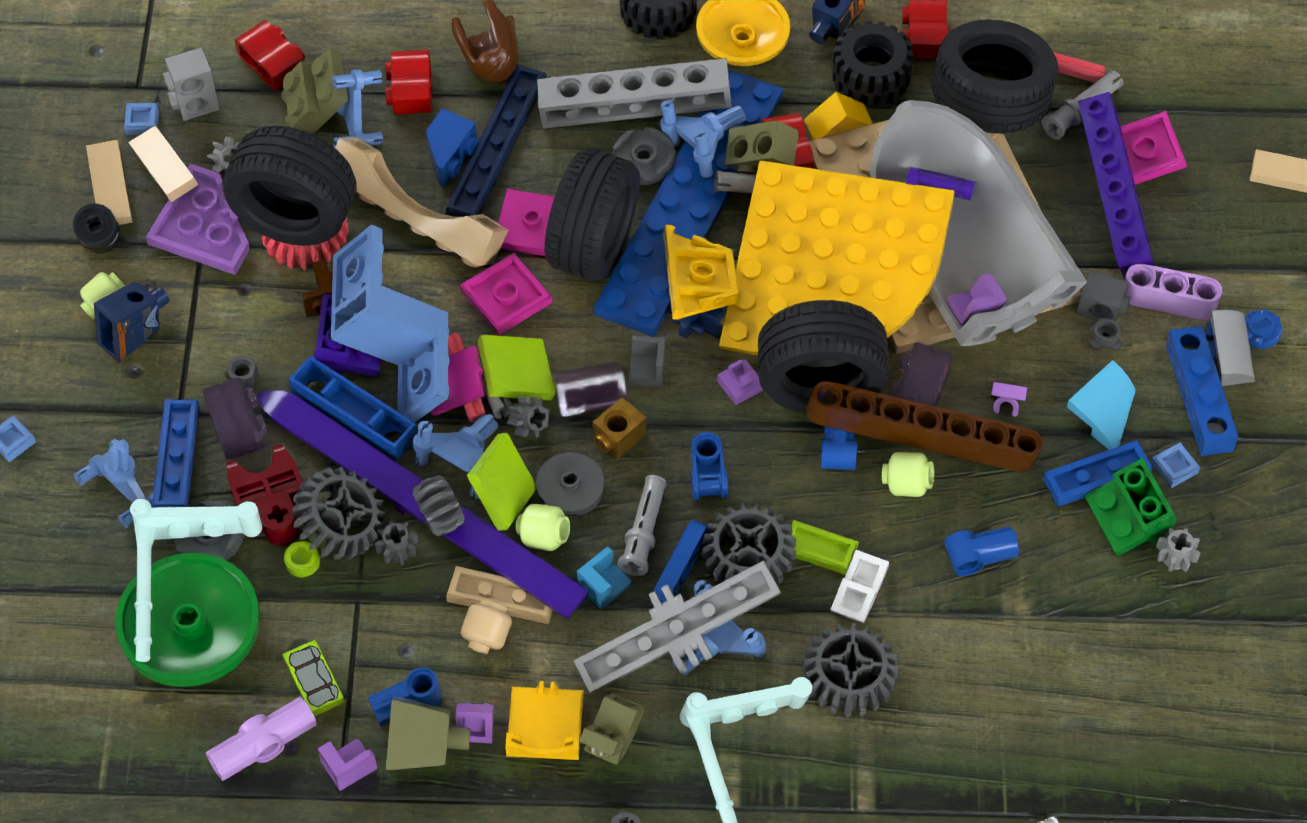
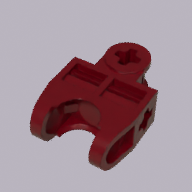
[226,444,303,546]

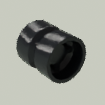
[73,203,121,254]

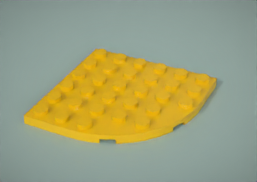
[719,161,955,356]

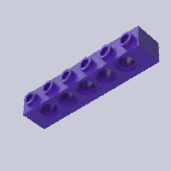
[1078,92,1155,280]

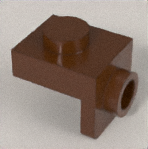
[302,259,333,317]

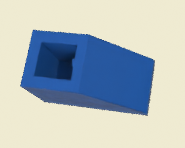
[426,108,479,187]

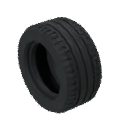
[932,19,1058,134]
[222,125,357,246]
[544,148,640,281]
[758,300,889,413]

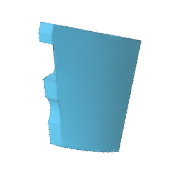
[1067,360,1136,450]

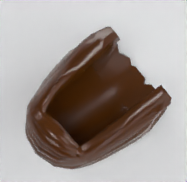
[451,0,518,83]

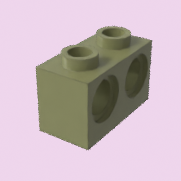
[725,120,799,175]

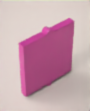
[431,345,485,416]

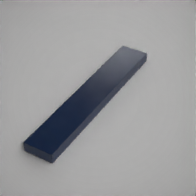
[445,64,547,217]

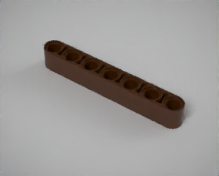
[806,381,1043,472]

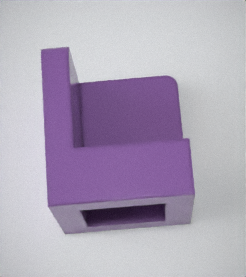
[947,274,1007,325]
[318,739,377,791]

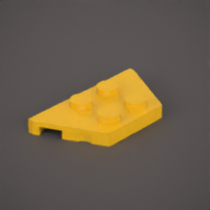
[663,224,738,320]

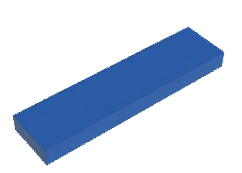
[151,399,200,508]

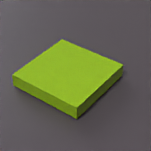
[477,335,556,400]
[467,433,537,531]

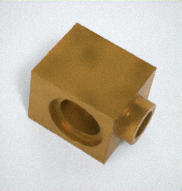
[593,397,646,460]

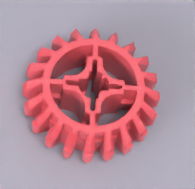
[261,216,349,272]

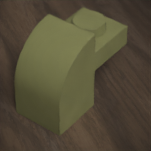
[579,693,645,765]

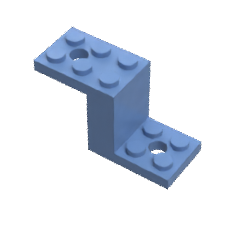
[331,225,450,423]

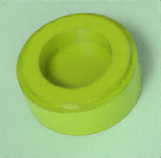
[284,541,320,578]

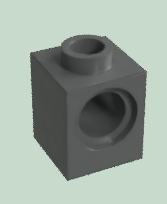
[1076,270,1131,321]

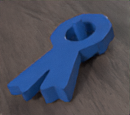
[1206,309,1282,360]

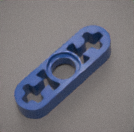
[651,519,708,606]

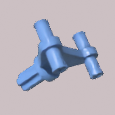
[332,69,383,148]
[660,101,746,178]
[413,414,498,499]
[74,439,153,528]
[672,580,766,675]

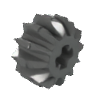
[413,475,465,536]

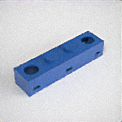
[1166,326,1238,456]
[289,356,418,461]

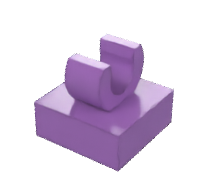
[717,359,763,406]
[991,382,1027,417]
[456,702,493,743]

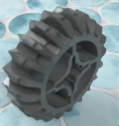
[291,467,386,561]
[702,502,796,583]
[802,622,899,718]

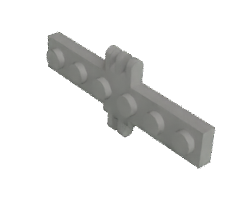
[574,561,782,693]

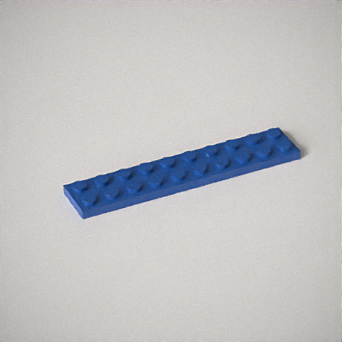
[594,69,783,337]

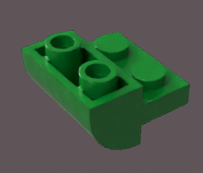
[1084,458,1176,556]

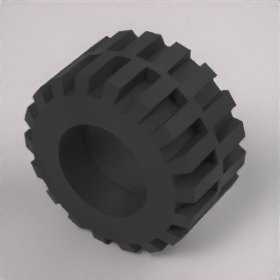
[620,0,697,39]
[832,21,913,107]

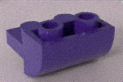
[314,294,381,377]

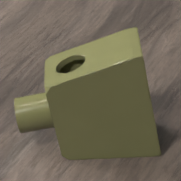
[386,696,471,770]

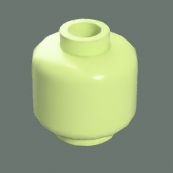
[80,272,125,320]
[882,452,934,497]
[516,504,570,551]

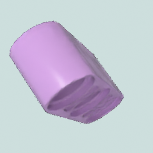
[1125,264,1222,320]

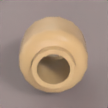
[461,599,512,655]

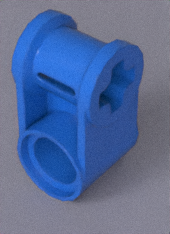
[691,432,728,501]

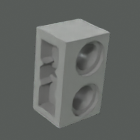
[162,47,220,121]

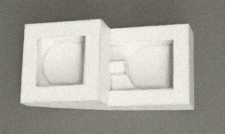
[830,550,889,624]

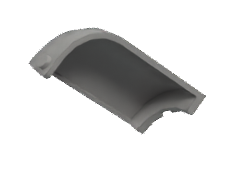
[870,100,1087,346]

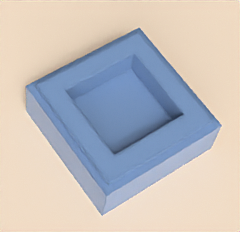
[124,103,160,135]
[0,415,36,462]
[1151,442,1200,488]

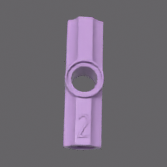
[205,697,317,781]

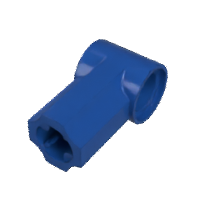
[821,426,857,470]
[944,526,1020,576]
[368,667,443,727]

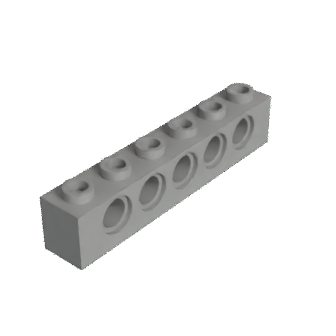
[537,58,732,129]

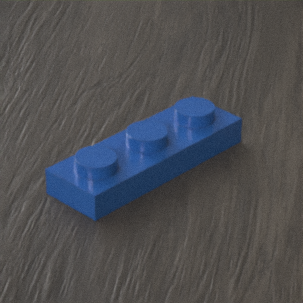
[1043,440,1153,507]

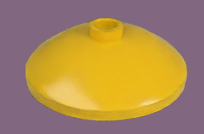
[696,0,790,66]

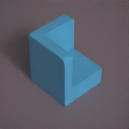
[577,547,631,610]

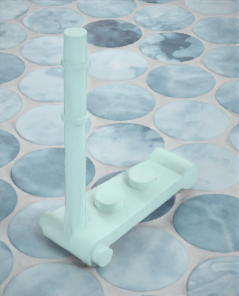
[130,499,263,662]
[680,677,812,823]

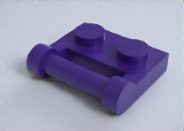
[906,166,977,201]

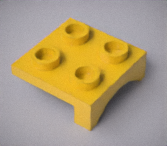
[505,681,584,760]

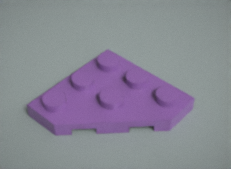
[146,163,250,275]

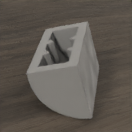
[1211,310,1255,386]

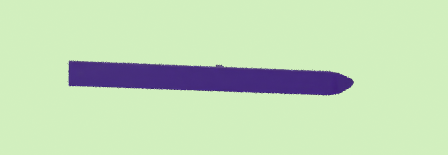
[256,390,589,619]

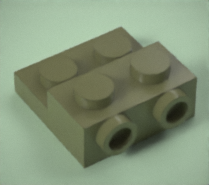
[281,47,348,134]

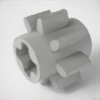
[207,136,240,174]
[1156,528,1200,572]

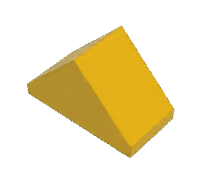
[804,92,873,140]

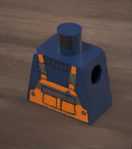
[809,0,865,44]

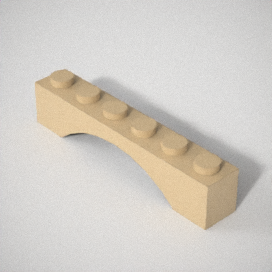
[335,137,509,268]

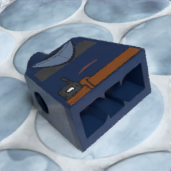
[94,282,170,363]

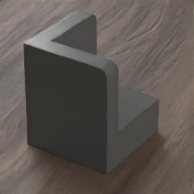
[629,335,666,387]

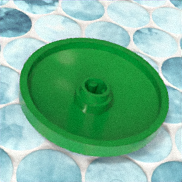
[115,553,260,687]

